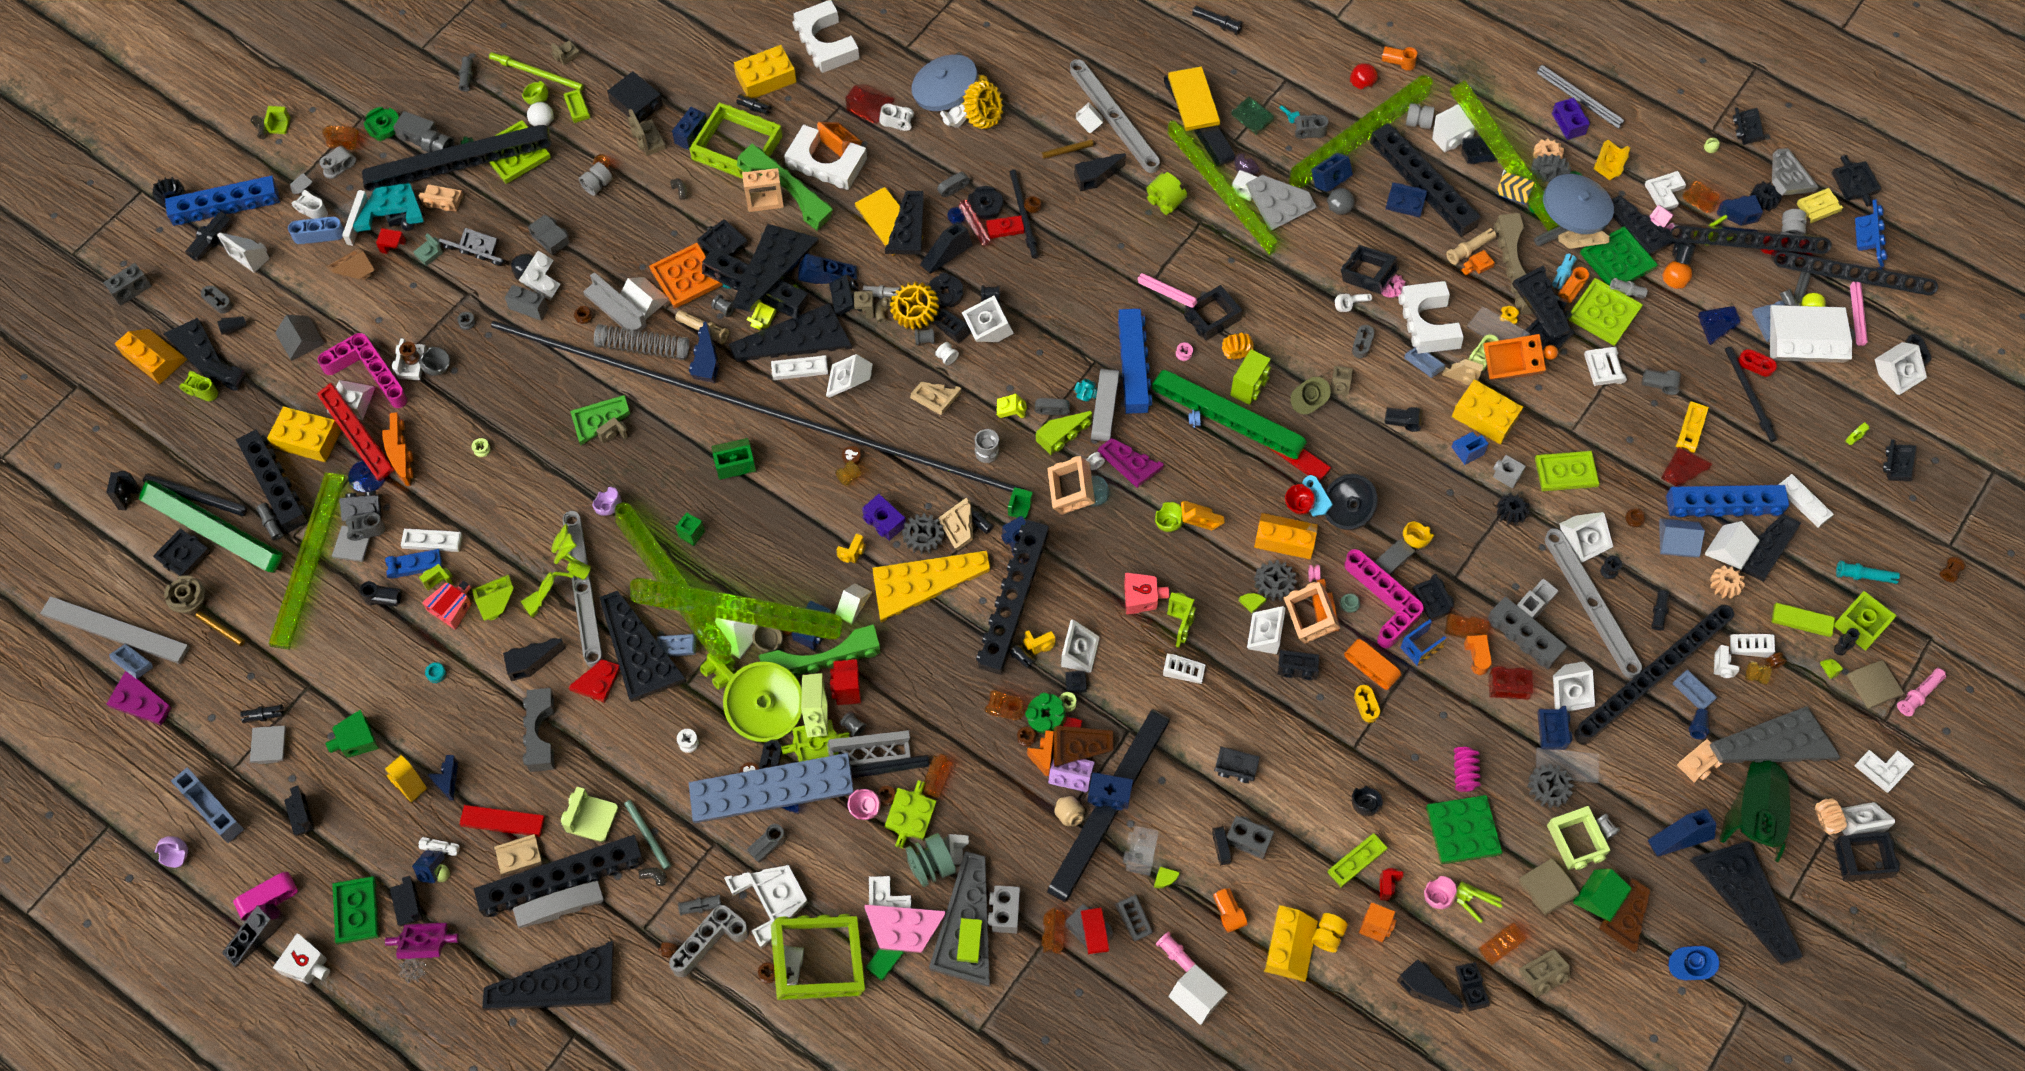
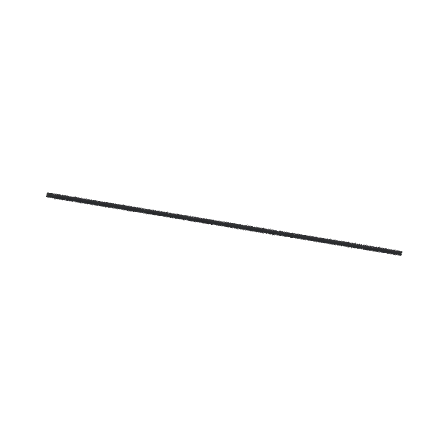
[491,321,1025,492]

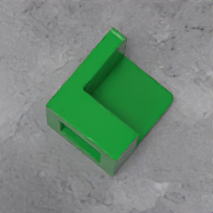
[1008,487,1033,520]
[675,512,705,546]

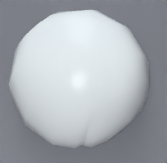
[527,102,554,126]

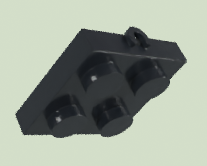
[697,219,748,256]
[153,528,210,577]

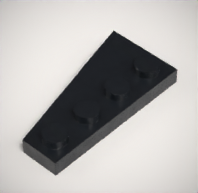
[885,191,924,255]
[1512,265,1570,341]
[163,318,220,382]
[1728,514,1801,582]

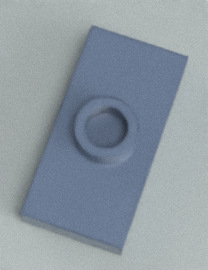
[1405,347,1445,378]
[657,634,697,657]
[109,644,153,679]
[1672,669,1717,709]

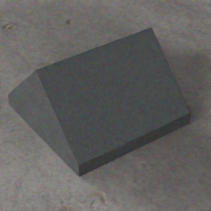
[275,315,325,361]

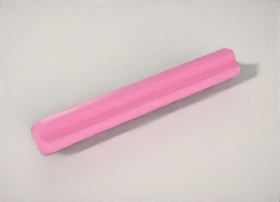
[1138,273,1197,308]
[1850,281,1868,346]

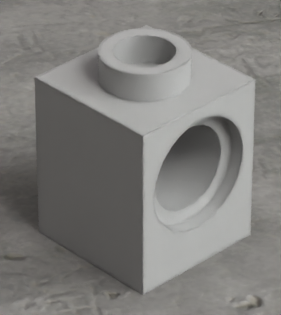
[1493,455,1526,489]

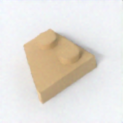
[1442,359,1484,386]
[910,382,961,415]

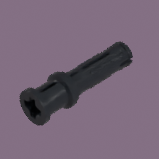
[1192,5,1243,36]

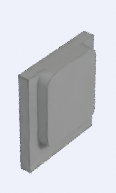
[332,526,371,562]
[250,726,286,764]

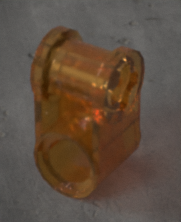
[322,125,359,150]
[1682,181,1720,213]
[984,690,1024,720]

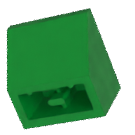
[711,438,756,480]

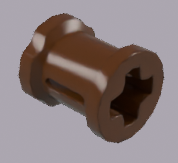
[399,342,420,365]
[1940,557,1965,583]

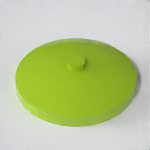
[723,662,802,742]

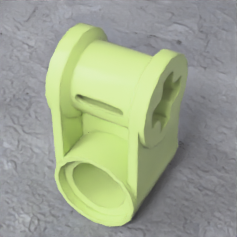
[1468,335,1499,371]

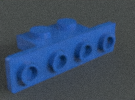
[1855,199,1887,267]

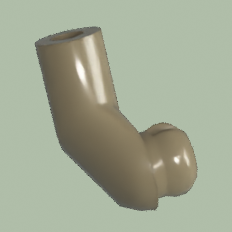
[874,297,891,323]

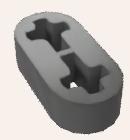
[937,172,970,198]
[201,285,232,314]
[1352,325,1374,358]
[1035,398,1070,416]

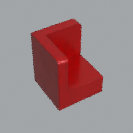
[376,228,406,254]

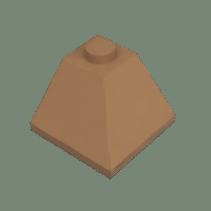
[326,249,374,280]

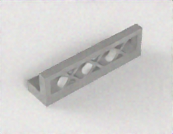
[583,272,647,337]
[827,730,911,766]

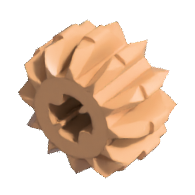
[1533,138,1564,159]
[1710,565,1745,599]
[1815,798,1847,835]

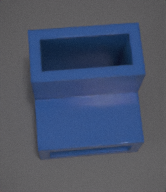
[1452,432,1488,465]

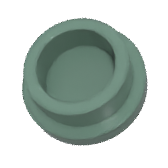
[1340,594,1360,613]

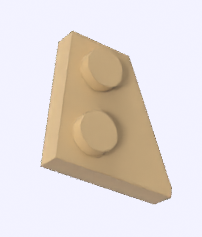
[1558,231,1610,249]
[938,498,973,550]

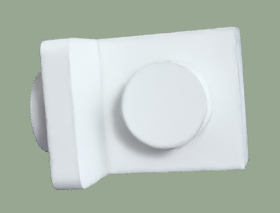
[940,102,967,128]
[1714,645,1739,678]

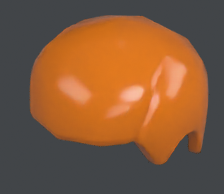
[1662,261,1692,289]

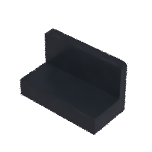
[390,875,423,927]

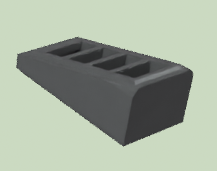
[1115,895,1153,942]

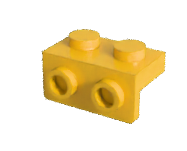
[1594,140,1630,180]

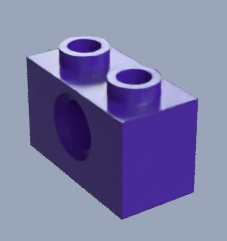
[862,494,906,541]

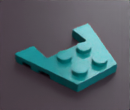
[353,183,424,232]

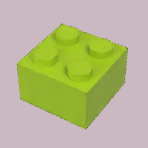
[1230,349,1271,405]
[1834,591,1896,651]

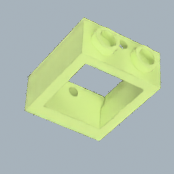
[801,673,828,738]
[1547,806,1610,870]

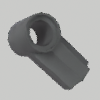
[1642,369,1681,395]
[747,824,786,863]

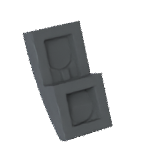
[1374,538,1416,575]

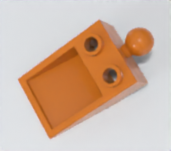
[1483,334,1558,380]

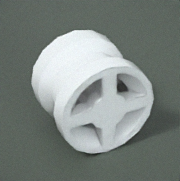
[936,342,959,365]
[677,729,699,753]

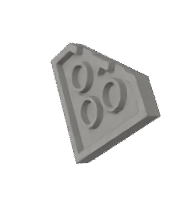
[1772,148,1818,195]
[1246,175,1317,231]

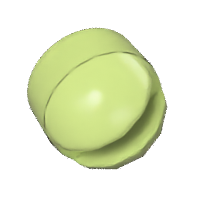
[1704,137,1720,153]
[434,864,450,882]

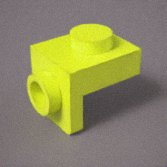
[747,302,777,330]
[996,394,1027,418]

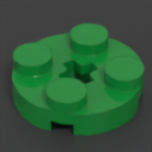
[364,107,399,141]
[1025,693,1066,734]

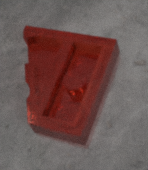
[1661,447,1712,487]

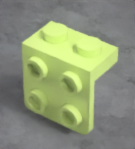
[561,787,618,842]

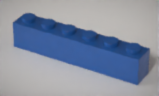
[1118,309,1152,414]

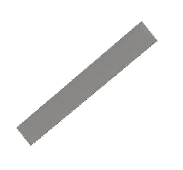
[41,596,190,664]

